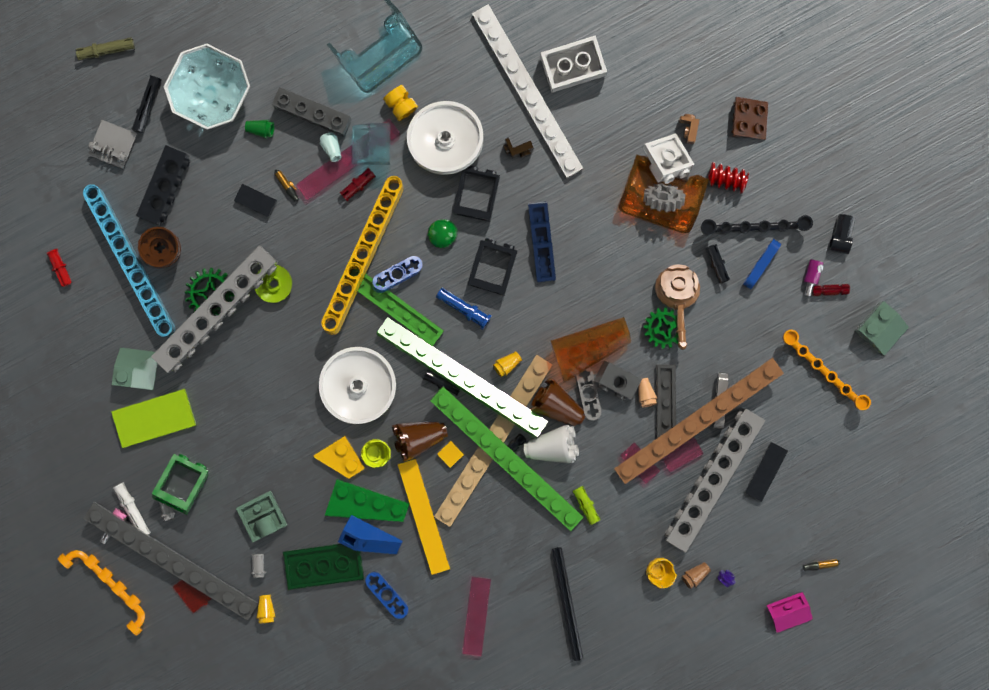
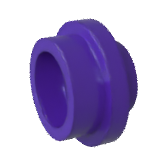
[717,570,736,587]

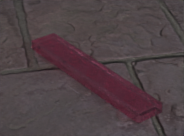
[296,119,401,201]

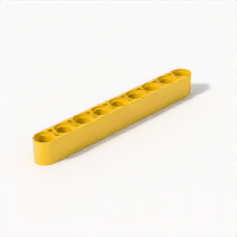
[321,176,404,335]

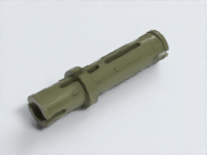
[75,37,135,61]

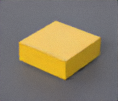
[437,441,464,468]

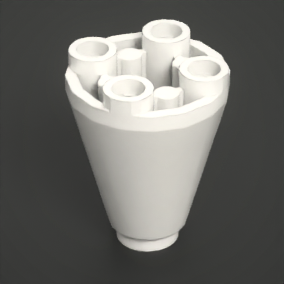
[524,425,579,463]

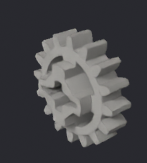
[643,183,686,212]

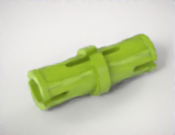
[572,486,601,525]

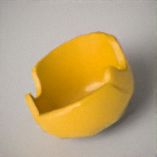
[646,558,677,589]

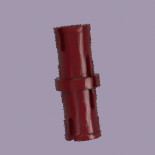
[339,168,376,202]

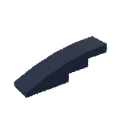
[528,201,556,282]

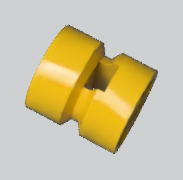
[383,85,418,121]

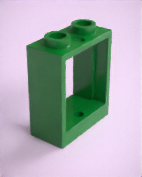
[152,454,208,515]

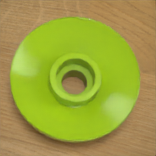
[254,265,292,303]

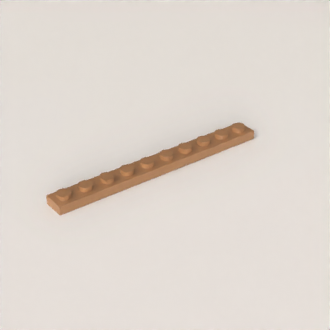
[614,358,784,484]

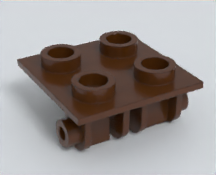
[731,97,768,140]

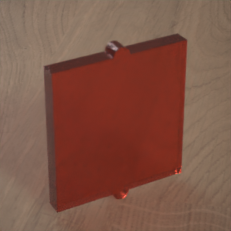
[173,580,212,613]

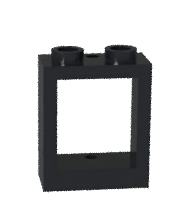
[453,166,500,222]
[468,238,518,296]

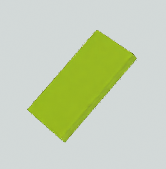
[111,389,197,448]

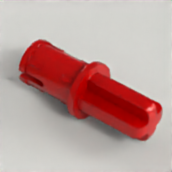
[46,249,72,287]

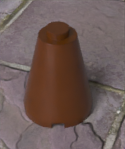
[530,378,585,426]

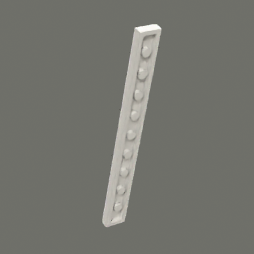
[472,4,583,179]

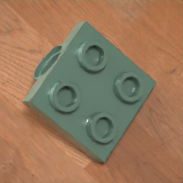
[236,491,288,542]

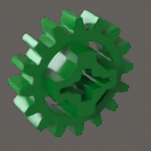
[643,307,679,349]

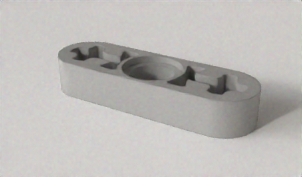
[576,366,601,420]
[713,373,728,429]

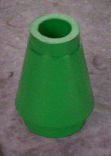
[245,120,275,139]

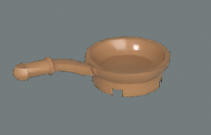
[655,264,700,350]

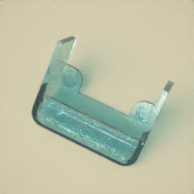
[327,0,422,93]

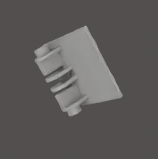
[88,120,137,169]

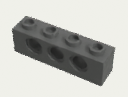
[272,87,352,137]

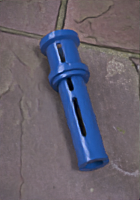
[436,287,492,330]

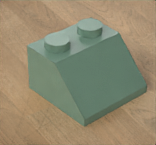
[855,301,909,356]

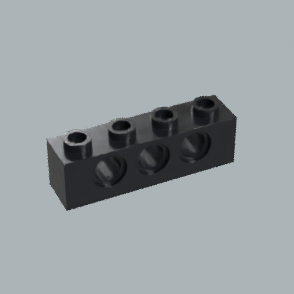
[136,145,190,226]

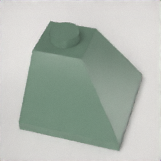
[112,347,157,390]

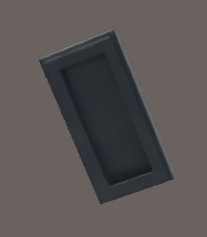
[234,184,277,217]

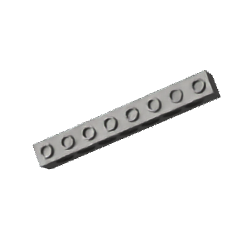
[151,245,278,373]
[664,408,766,553]

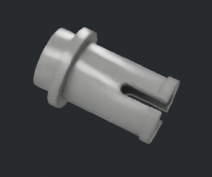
[159,502,176,521]
[251,554,266,578]

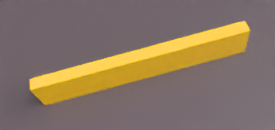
[398,459,450,575]

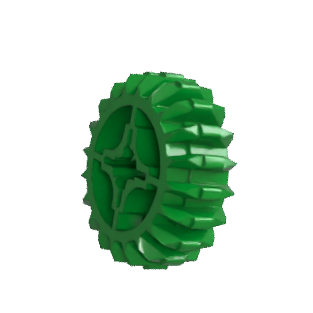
[185,268,235,316]

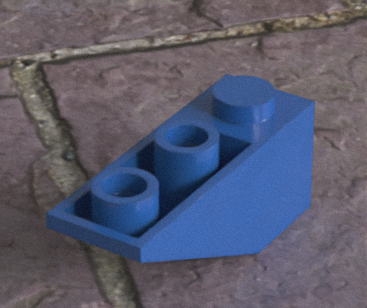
[338,515,403,554]

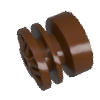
[138,227,181,268]

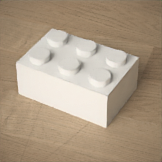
[540,35,607,93]

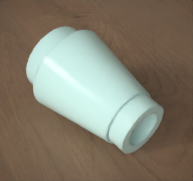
[320,132,342,162]

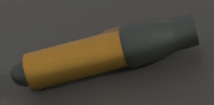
[275,169,299,202]
[803,559,841,571]

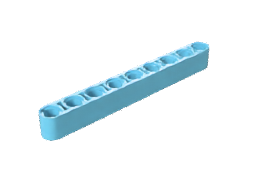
[83,185,175,337]

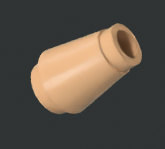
[638,378,657,408]

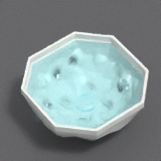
[164,43,250,130]

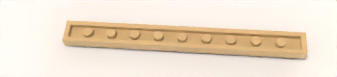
[434,355,552,527]

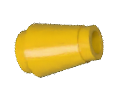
[493,351,522,377]
[256,595,276,623]

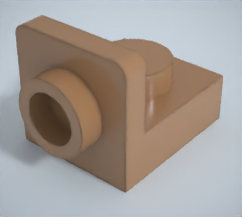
[679,114,700,144]

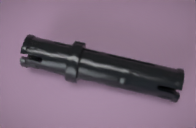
[131,75,162,133]

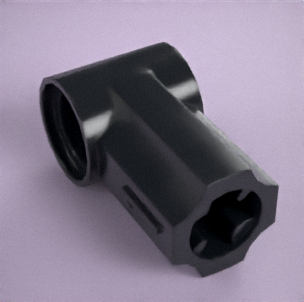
[829,214,856,254]

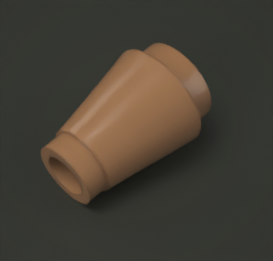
[682,562,711,589]

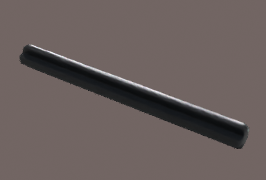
[552,547,583,661]

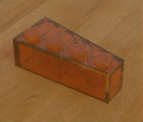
[551,317,631,383]

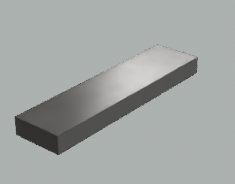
[656,364,676,438]

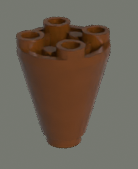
[392,422,448,462]

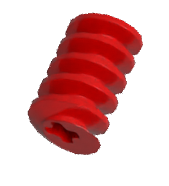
[707,162,749,194]

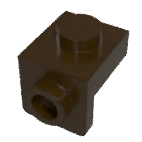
[503,137,534,159]

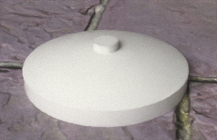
[407,101,484,175]
[319,347,396,424]

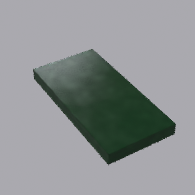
[283,544,365,590]

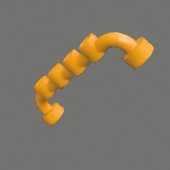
[782,330,871,410]
[57,550,145,636]

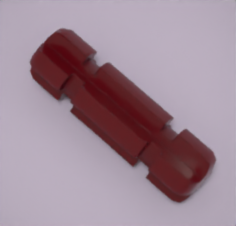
[812,284,850,296]

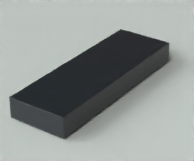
[744,442,788,502]

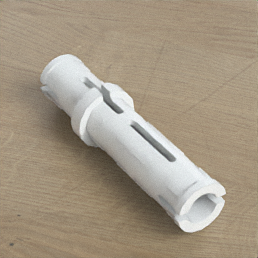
[113,482,151,534]

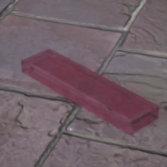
[462,576,491,656]

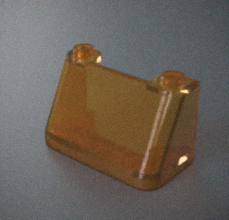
[619,154,709,233]

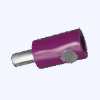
[804,259,824,297]

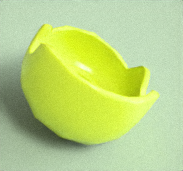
[361,439,391,468]

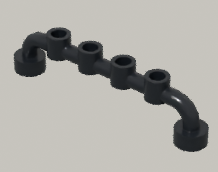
[700,215,813,235]

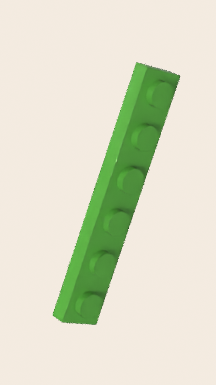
[340,269,444,346]

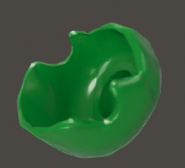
[427,219,458,248]

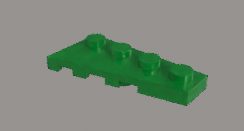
[324,479,410,522]

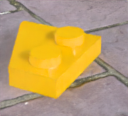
[314,436,365,479]

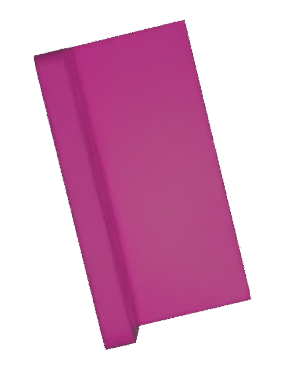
[767,592,813,633]

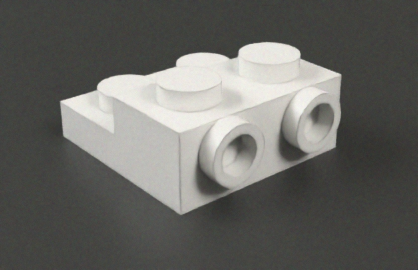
[643,133,695,184]

